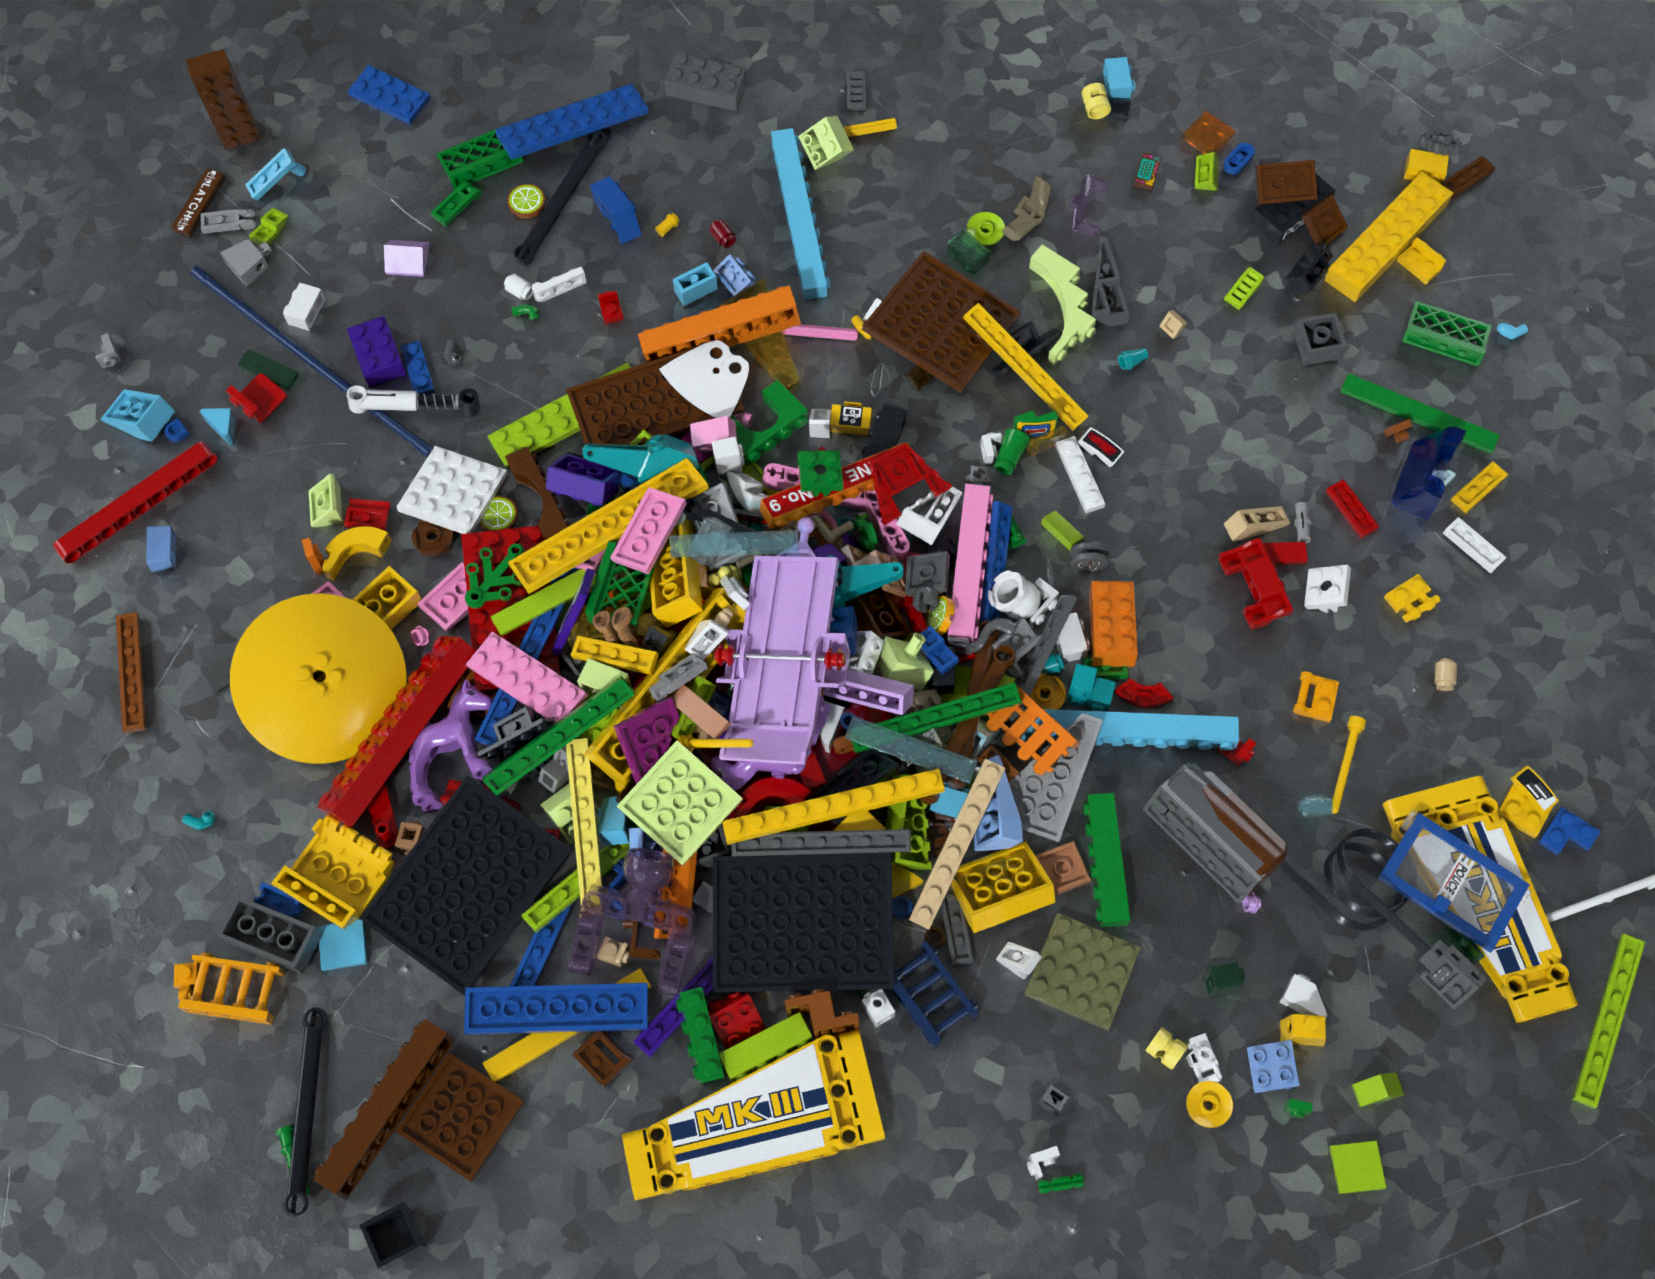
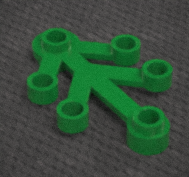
[465,544,525,609]

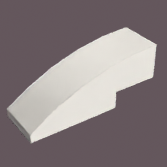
[727,471,768,513]

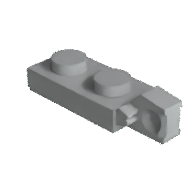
[649,654,707,701]

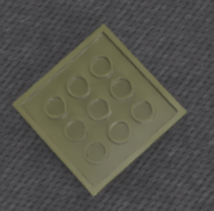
[1024,913,1141,1031]

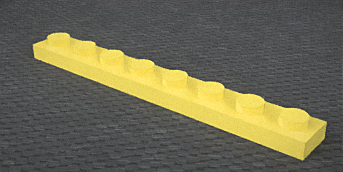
[566,738,605,916]

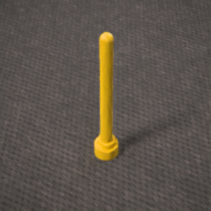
[1330,716,1366,814]
[677,735,754,752]

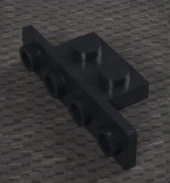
[991,322,1062,375]
[477,707,556,760]

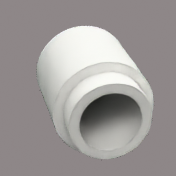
[504,274,533,301]

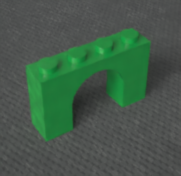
[730,380,809,466]

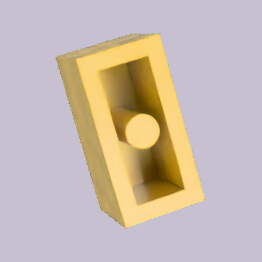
[1403,149,1449,183]

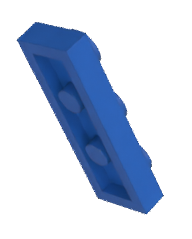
[401,340,435,396]

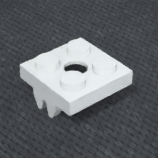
[1304,565,1351,613]

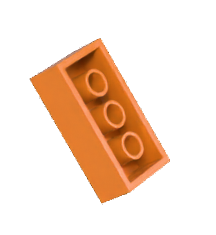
[1089,581,1138,667]

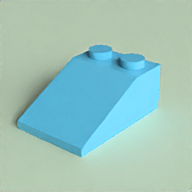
[101,389,175,442]

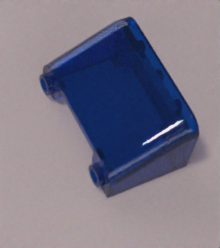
[1392,426,1466,520]

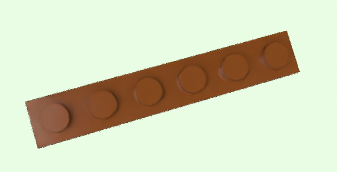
[116,612,146,734]

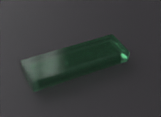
[238,349,299,391]

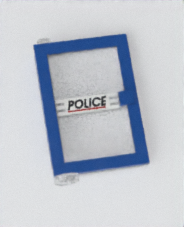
[1378,809,1531,953]

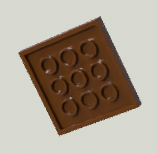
[395,1053,525,1182]

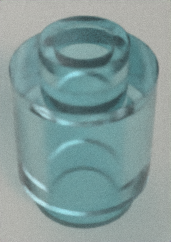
[1298,795,1333,818]

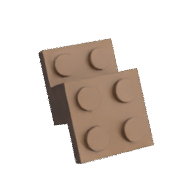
[841,545,906,597]

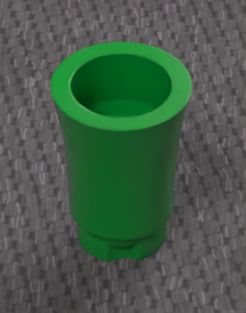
[994,428,1031,475]

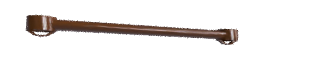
[947,621,999,789]
[919,645,1015,804]

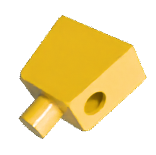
[1280,1014,1326,1047]

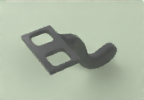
[948,618,1016,655]

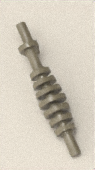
[736,515,854,569]

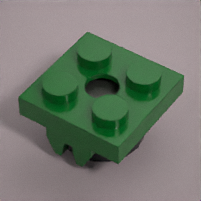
[797,450,843,497]

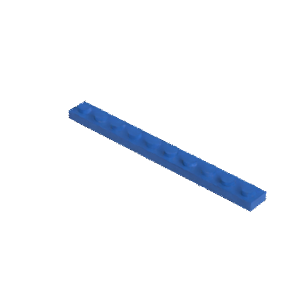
[475,567,580,747]

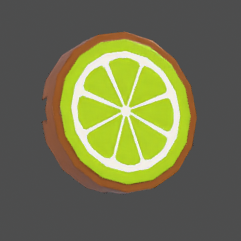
[507,184,546,219]
[479,496,518,531]

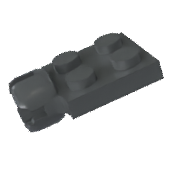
[905,551,950,613]

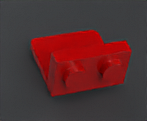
[226,373,287,424]
[707,992,766,1050]

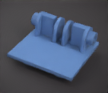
[1247,1040,1300,1093]

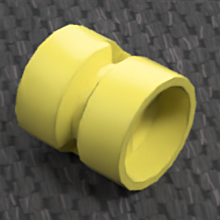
[1081,83,1111,120]
[1145,1027,1188,1070]

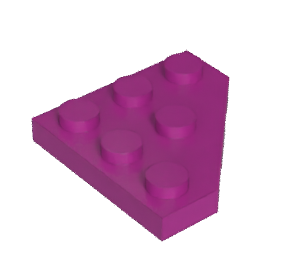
[614,697,679,784]

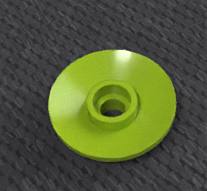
[967,212,1005,245]

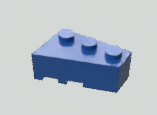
[589,176,642,244]

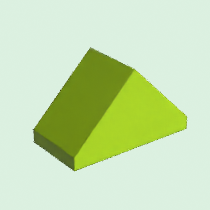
[1352,1073,1404,1107]

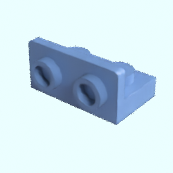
[713,254,758,299]

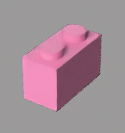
[690,416,737,454]

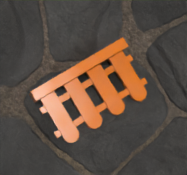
[987,685,1081,775]

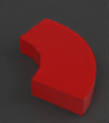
[1114,678,1174,708]

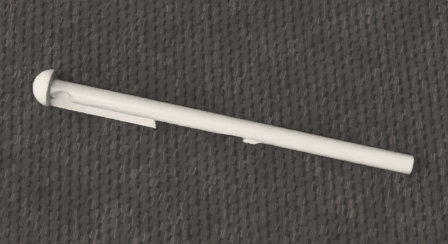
[1545,875,1655,923]

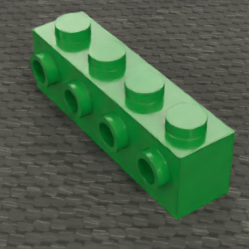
[676,987,724,1084]

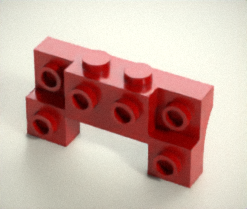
[1218,538,1294,630]

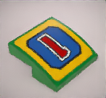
[1012,411,1058,441]

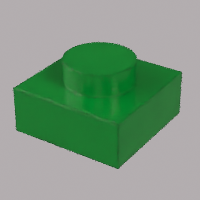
[1284,1099,1313,1118]

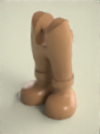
[593,607,640,648]

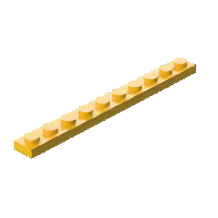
[722,769,945,845]

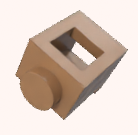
[395,821,426,855]

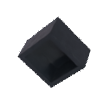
[359,1202,427,1271]

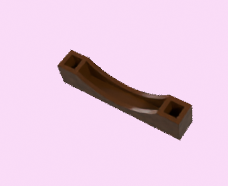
[505,447,571,540]

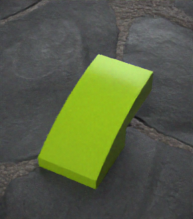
[249,207,288,245]

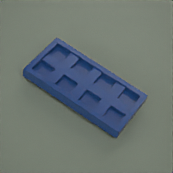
[348,65,431,125]

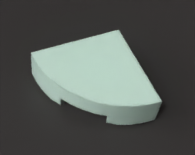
[1426,470,1456,490]

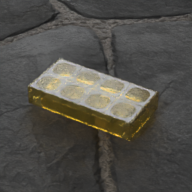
[1027,426,1067,457]

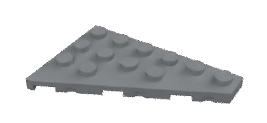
[1009,713,1103,843]

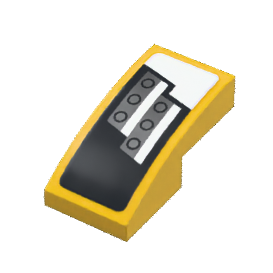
[1510,766,1559,814]

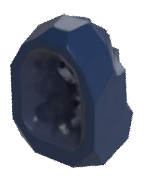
[708,688,732,717]

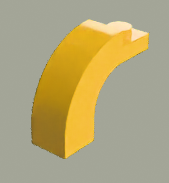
[322,526,392,581]

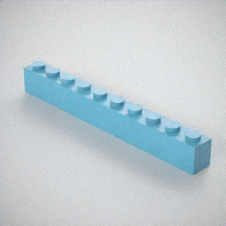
[771,128,830,300]
[1020,708,1239,751]

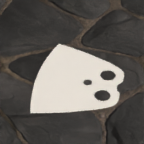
[659,340,749,418]

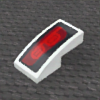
[1078,427,1124,467]

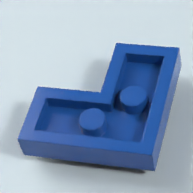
[1538,807,1601,855]

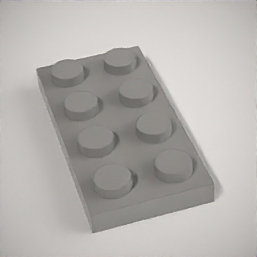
[689,483,750,573]

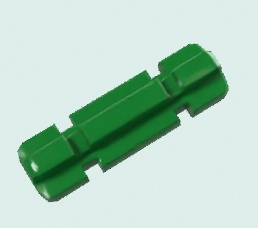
[1038,1174,1084,1193]

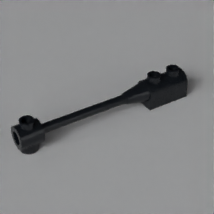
[925,537,957,694]

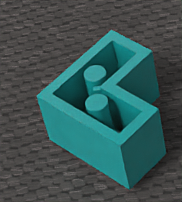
[1066,663,1116,712]

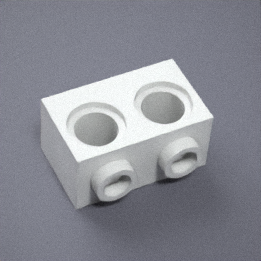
[848,631,885,674]

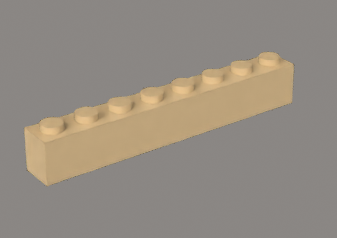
[908,758,1005,930]

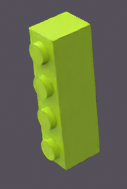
[719,1012,812,1083]

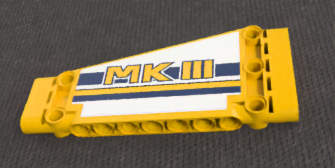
[1382,776,1579,1023]
[622,1029,885,1201]

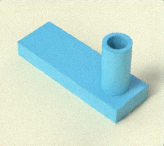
[245,148,306,201]

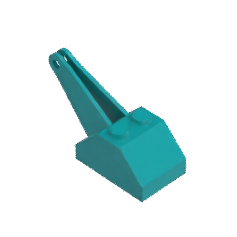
[582,434,700,485]
[828,554,904,608]

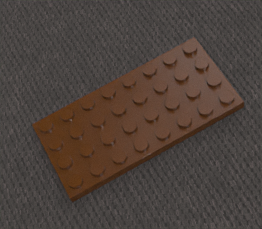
[566,340,744,453]

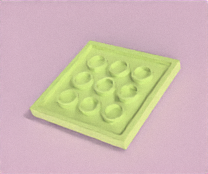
[617,741,743,866]

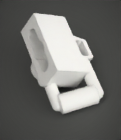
[1186,1033,1222,1083]

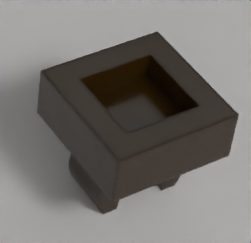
[905,365,932,392]

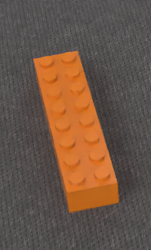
[638,285,801,362]

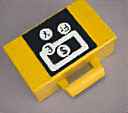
[830,401,872,436]

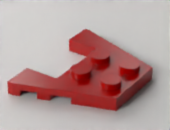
[869,443,953,526]

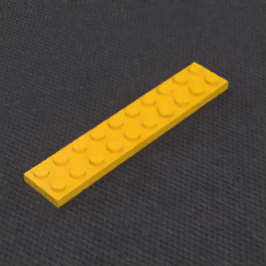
[508,458,709,594]

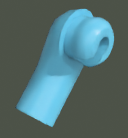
[1497,323,1528,340]

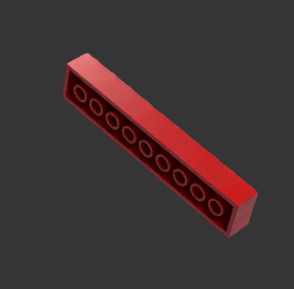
[316,636,476,827]

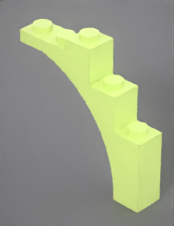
[1029,245,1096,366]

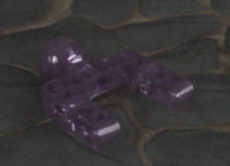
[568,848,695,996]

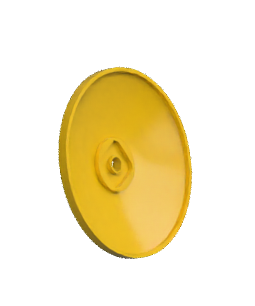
[230,593,406,764]

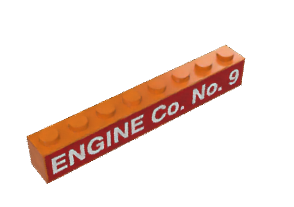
[759,442,911,530]

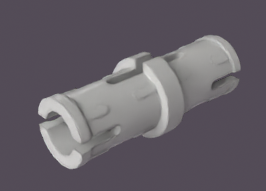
[1294,502,1311,544]

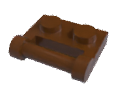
[572,1031,634,1088]

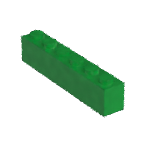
[1082,793,1130,928]

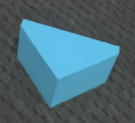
[200,408,236,445]

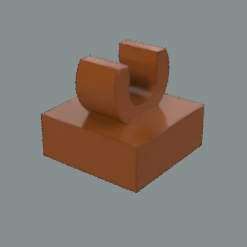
[1384,419,1412,443]

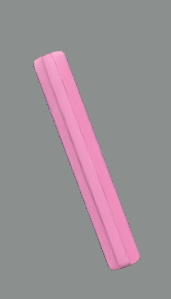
[781,324,858,341]

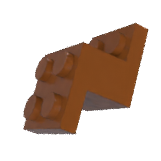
[784,989,859,1040]

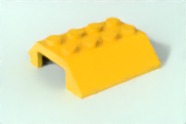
[271,814,394,929]

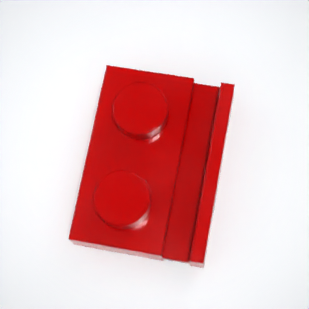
[344,498,391,531]

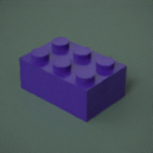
[347,316,407,388]
[546,453,621,506]

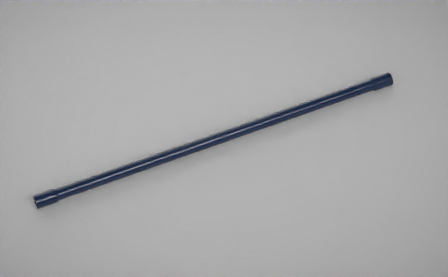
[190,266,434,458]

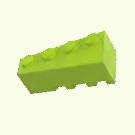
[882,774,932,870]

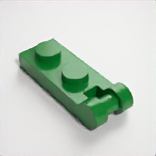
[431,180,482,227]

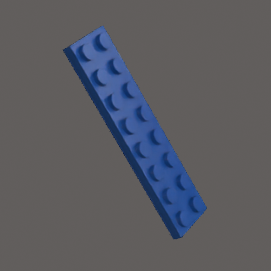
[495,84,648,160]
[464,983,648,1035]

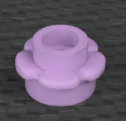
[1242,892,1261,913]

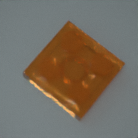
[1182,111,1236,154]

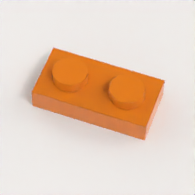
[302,537,325,575]

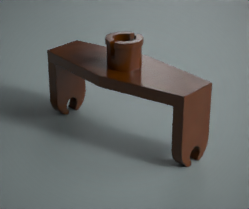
[623,900,661,959]

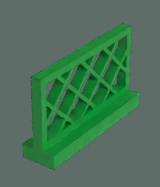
[436,126,523,190]
[1402,301,1492,367]
[585,541,659,626]

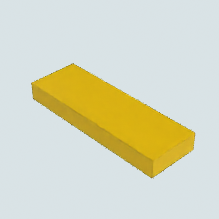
[1451,461,1508,514]

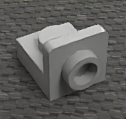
[95,333,122,368]

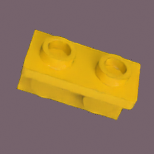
[1397,237,1446,285]

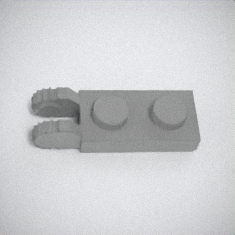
[201,209,256,234]

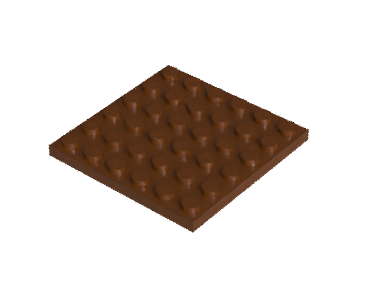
[861,251,1021,393]

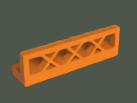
[654,849,697,940]

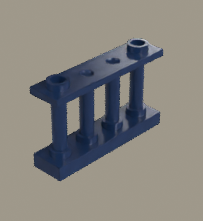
[891,941,979,1049]

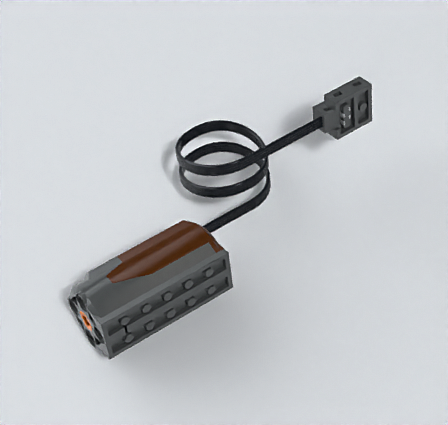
[1143,762,1488,1010]

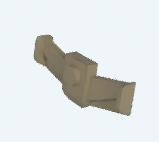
[1002,175,1052,241]

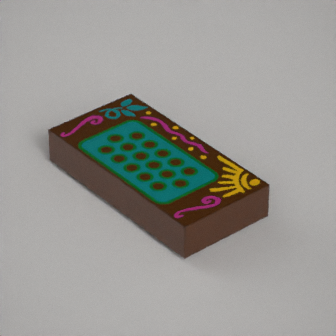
[1134,152,1162,191]

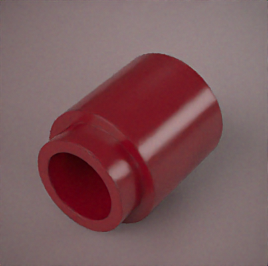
[709,220,736,248]

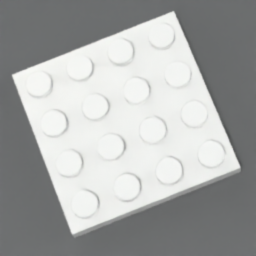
[397,446,508,534]

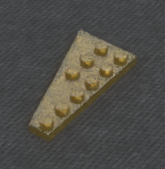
[716,278,800,391]

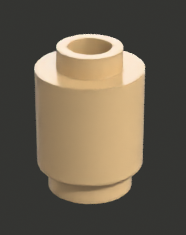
[1434,658,1457,691]

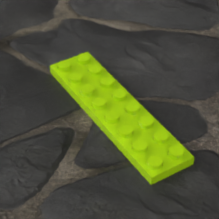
[487,362,631,469]

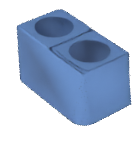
[146,526,176,572]

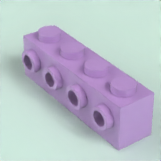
[823,669,914,715]

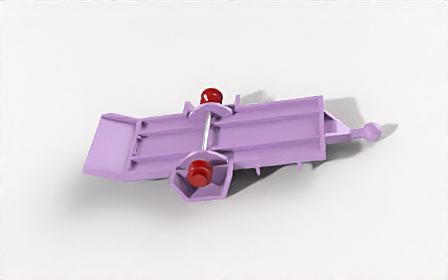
[714,517,850,765]

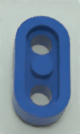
[1223,143,1255,175]

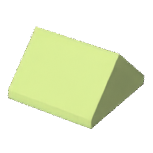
[308,474,343,528]

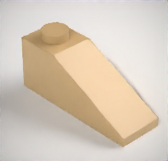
[1224,506,1290,541]

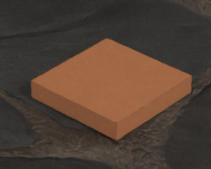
[1035,841,1091,895]

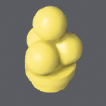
[708,565,742,588]

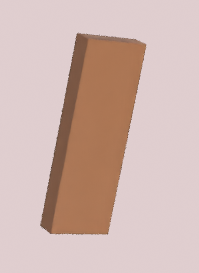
[672,685,731,739]

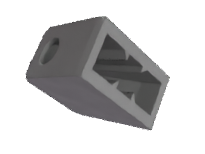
[220,240,272,287]

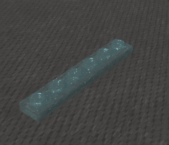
[669,530,799,557]
[845,716,978,784]

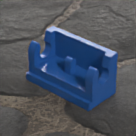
[254,882,306,920]

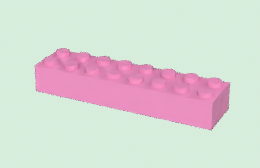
[947,484,993,651]

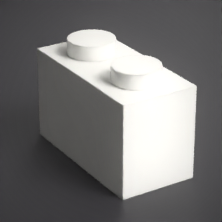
[283,283,326,331]
[711,437,745,479]
[1056,612,1090,663]

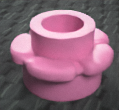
[410,626,430,646]

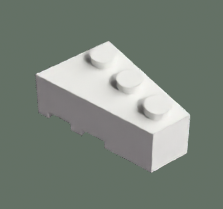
[896,487,963,545]

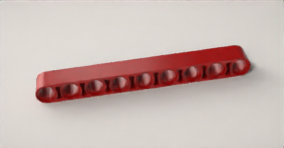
[53,441,218,564]

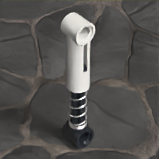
[347,385,480,416]

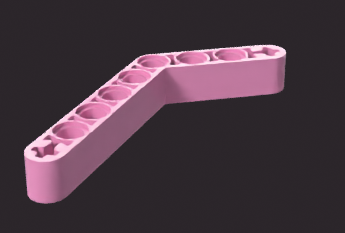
[763,463,910,562]

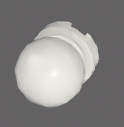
[988,570,1041,620]

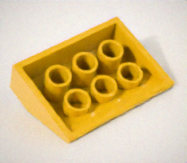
[951,841,1055,933]

